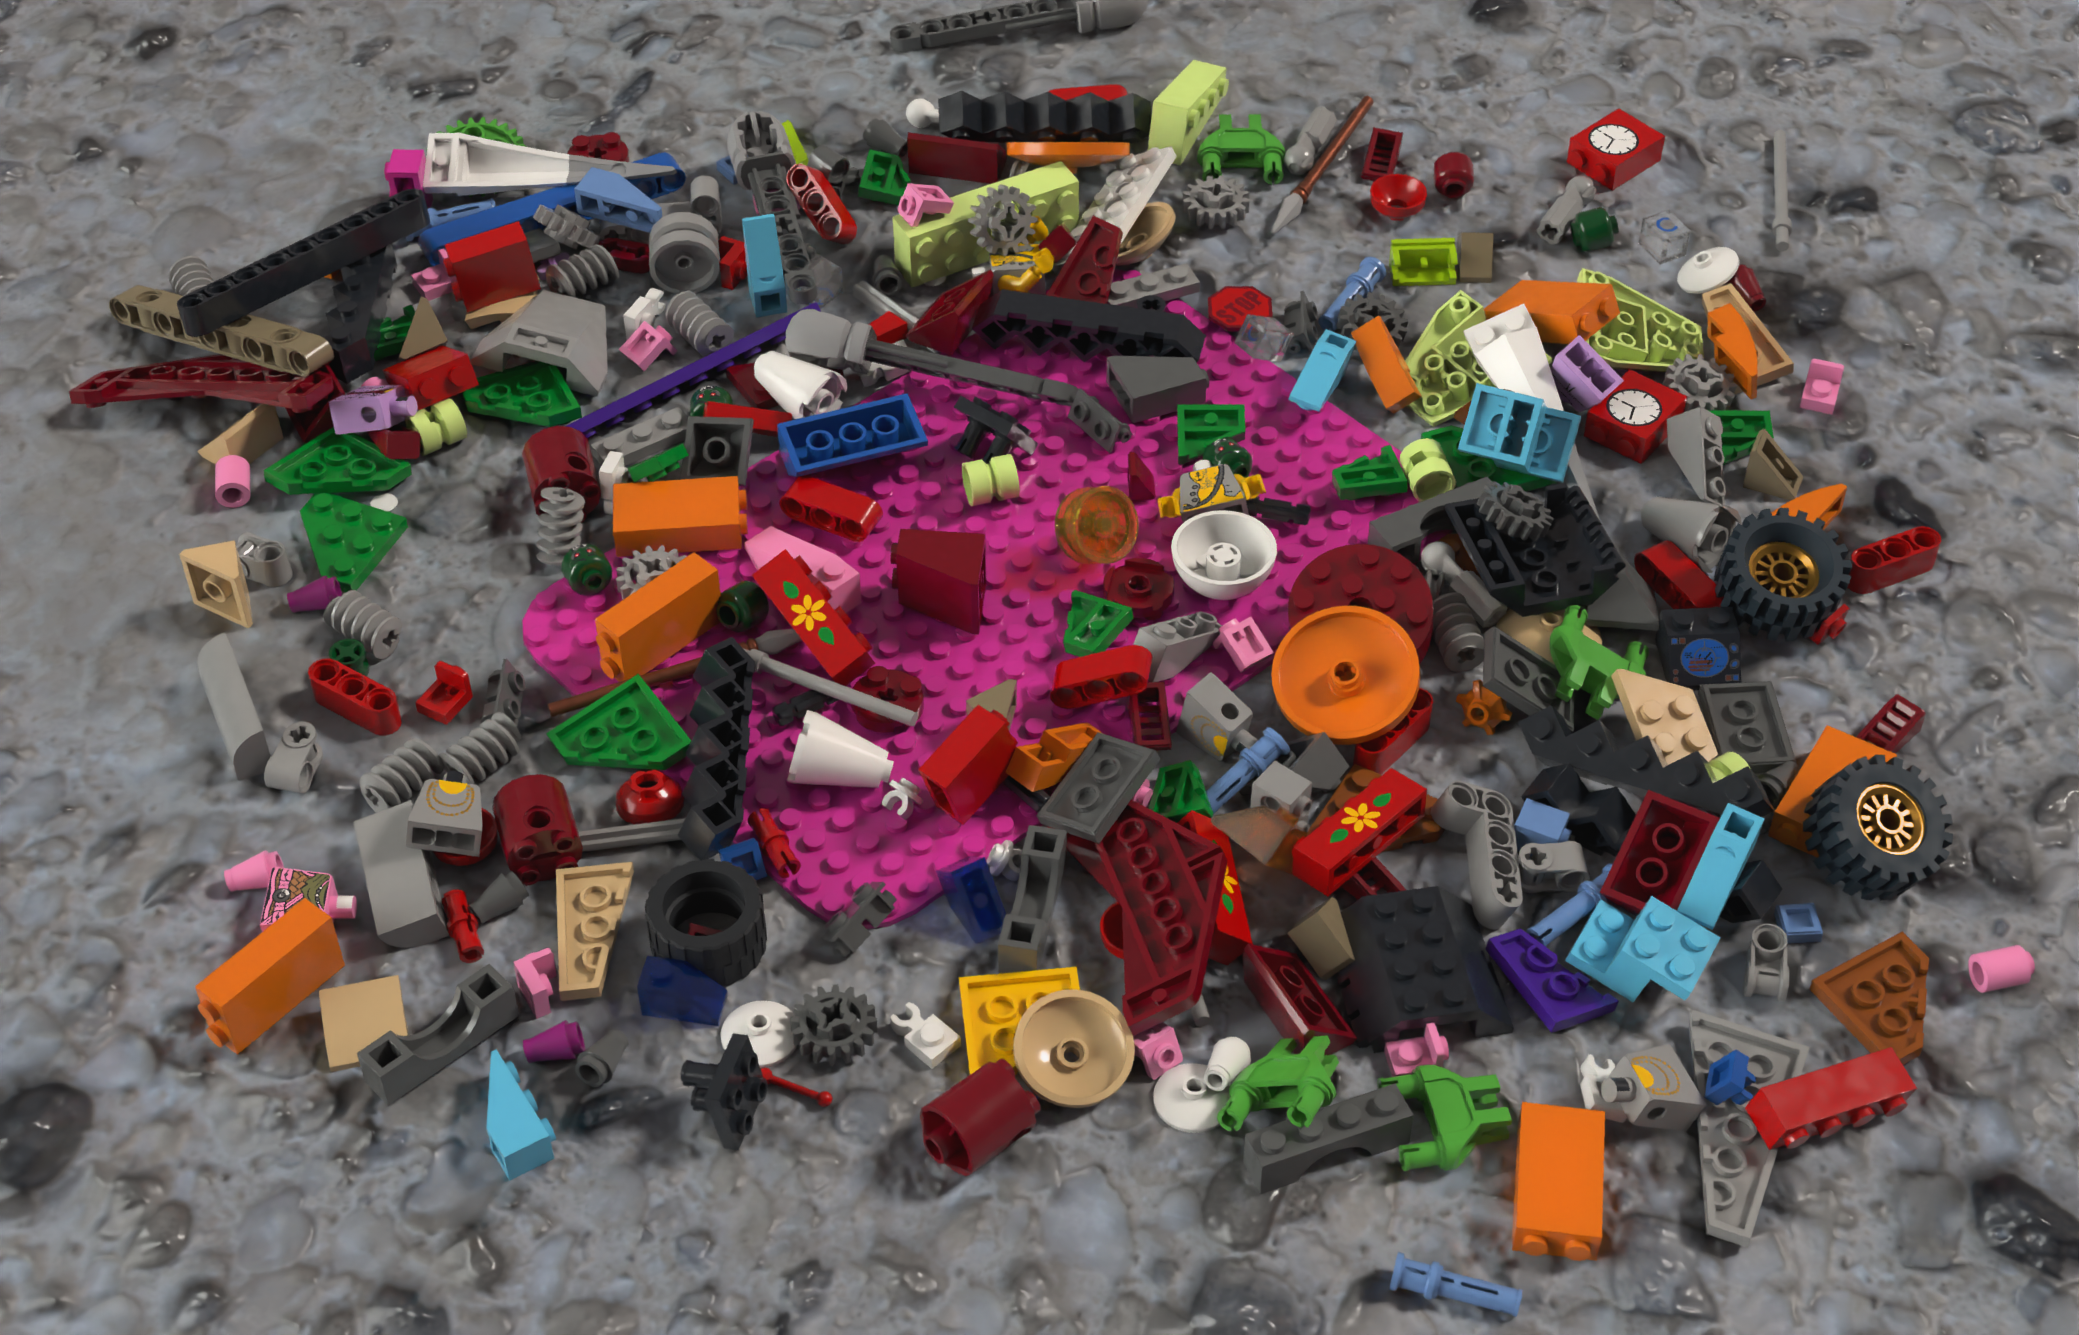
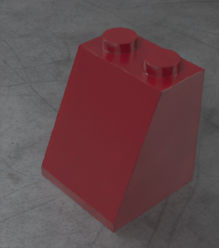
[890,529,987,635]

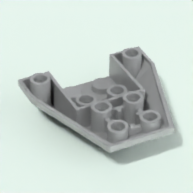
[471,290,608,397]

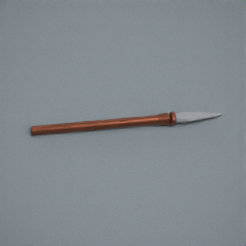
[1271,96,1374,234]
[547,629,802,717]

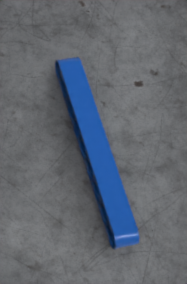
[418,152,686,266]

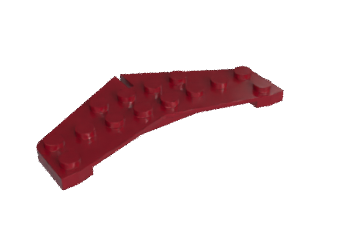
[69,354,334,413]
[1047,799,1228,1036]

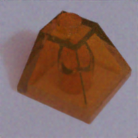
[1210,805,1307,874]

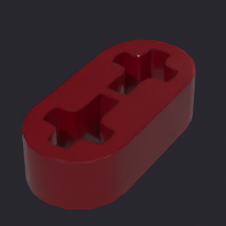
[598,238,650,274]

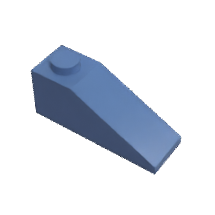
[574,167,662,233]

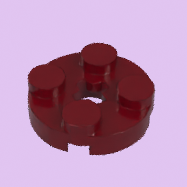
[567,132,629,162]
[1103,558,1174,620]
[851,666,924,733]

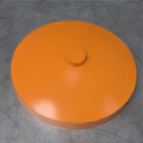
[1007,142,1130,174]
[1271,606,1420,745]

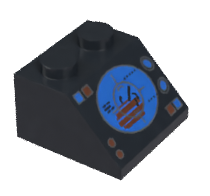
[1655,607,1742,691]

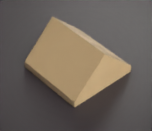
[198,404,283,465]
[179,540,253,628]

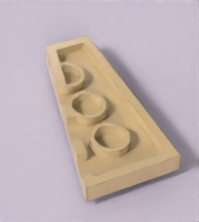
[1702,283,1794,395]
[556,862,634,1001]

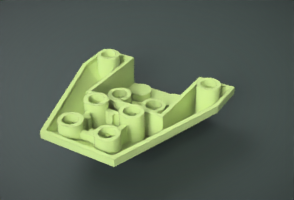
[1577,268,1704,372]
[1405,290,1553,427]

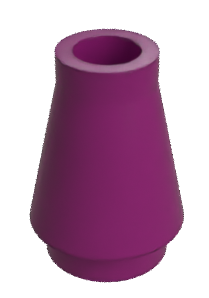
[287,575,342,613]
[523,1020,585,1063]

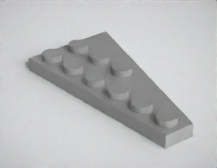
[1689,1009,1810,1248]

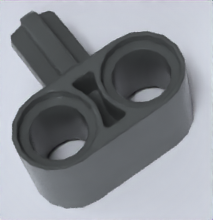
[804,145,861,209]

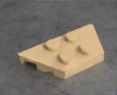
[1611,669,1718,765]

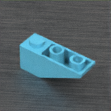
[742,213,787,318]
[1288,329,1356,412]
[1677,803,1765,930]
[486,1049,556,1181]

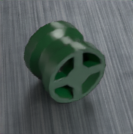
[328,639,370,676]

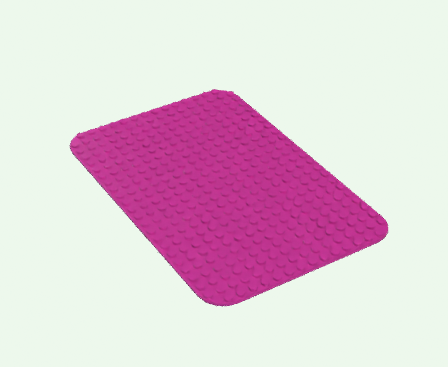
[522,269,1453,929]

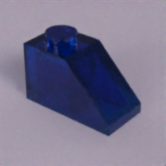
[936,856,1006,944]
[637,956,728,1026]

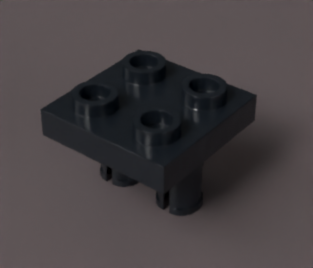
[954,396,1038,464]
[680,1033,768,1150]

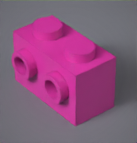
[384,149,433,208]

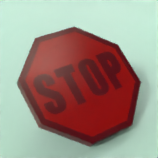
[1208,286,1273,331]

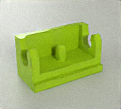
[1389,238,1458,286]

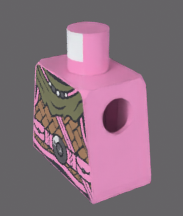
[260,867,357,932]

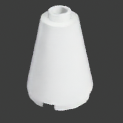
[754,351,847,420]
[787,710,894,788]

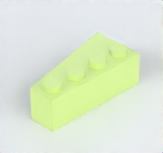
[1147,60,1229,166]

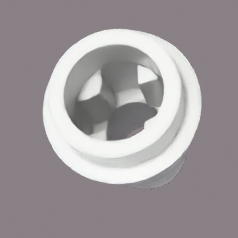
[1204,1037,1251,1091]

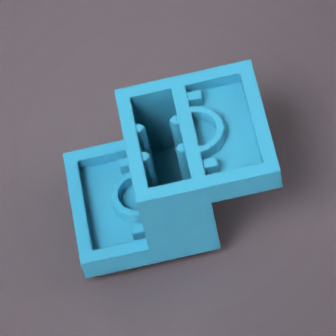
[1458,383,1581,483]
[1565,896,1720,1002]

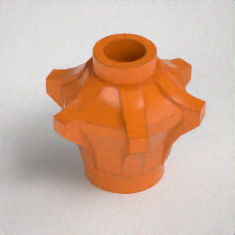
[1456,680,1512,735]

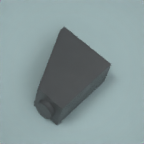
[1106,356,1209,423]

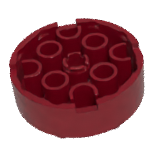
[1288,544,1433,665]

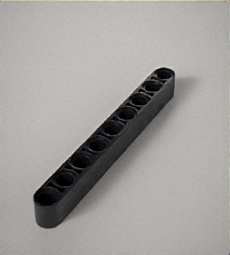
[177,189,430,337]

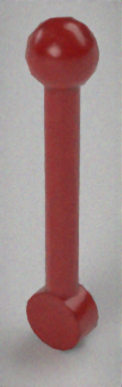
[761,1068,833,1107]

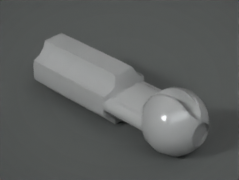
[1284,106,1337,175]
[1537,176,1596,244]

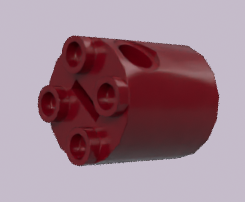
[522,426,601,523]
[492,774,583,886]
[920,1058,1041,1176]

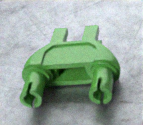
[1197,114,1286,184]
[1550,605,1649,720]
[1217,1035,1339,1131]
[1377,1064,1512,1172]

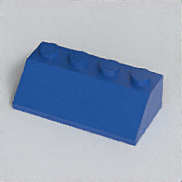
[777,393,928,477]

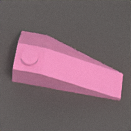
[744,526,862,622]

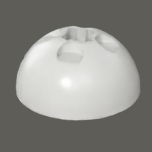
[1171,510,1277,600]

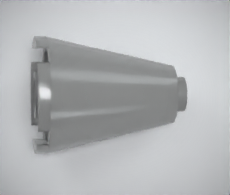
[1641,496,1741,573]

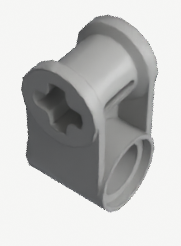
[236,532,292,587]
[264,722,324,794]
[1518,841,1591,894]
[1743,924,1789,1001]

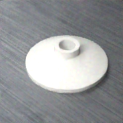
[1677,247,1739,294]
[721,1001,798,1068]
[1153,1063,1231,1133]

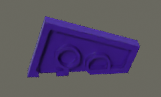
[1485,928,1619,1033]

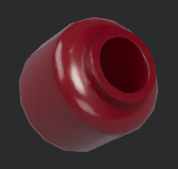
[1433,152,1474,198]

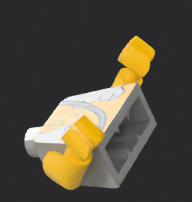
[972,216,1054,295]
[1157,460,1266,523]

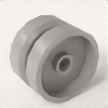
[649,212,720,294]

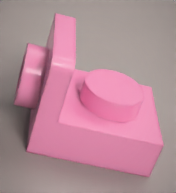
[897,183,954,227]
[411,248,456,301]
[618,321,677,371]
[1799,359,1844,415]
[1212,617,1274,672]
[513,948,557,1019]
[1133,1022,1183,1080]
[1384,1023,1449,1077]

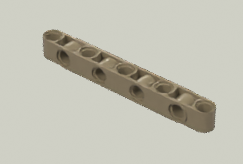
[109,285,334,377]

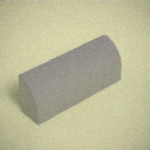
[197,632,271,781]
[353,800,449,948]

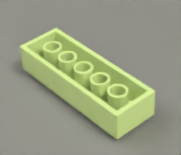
[893,161,1079,287]

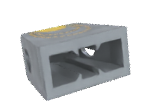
[1176,672,1258,761]
[406,771,482,857]
[1601,1044,1707,1131]

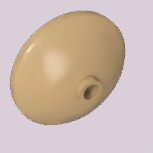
[1116,202,1176,266]
[1496,609,1602,665]
[1013,989,1135,1108]

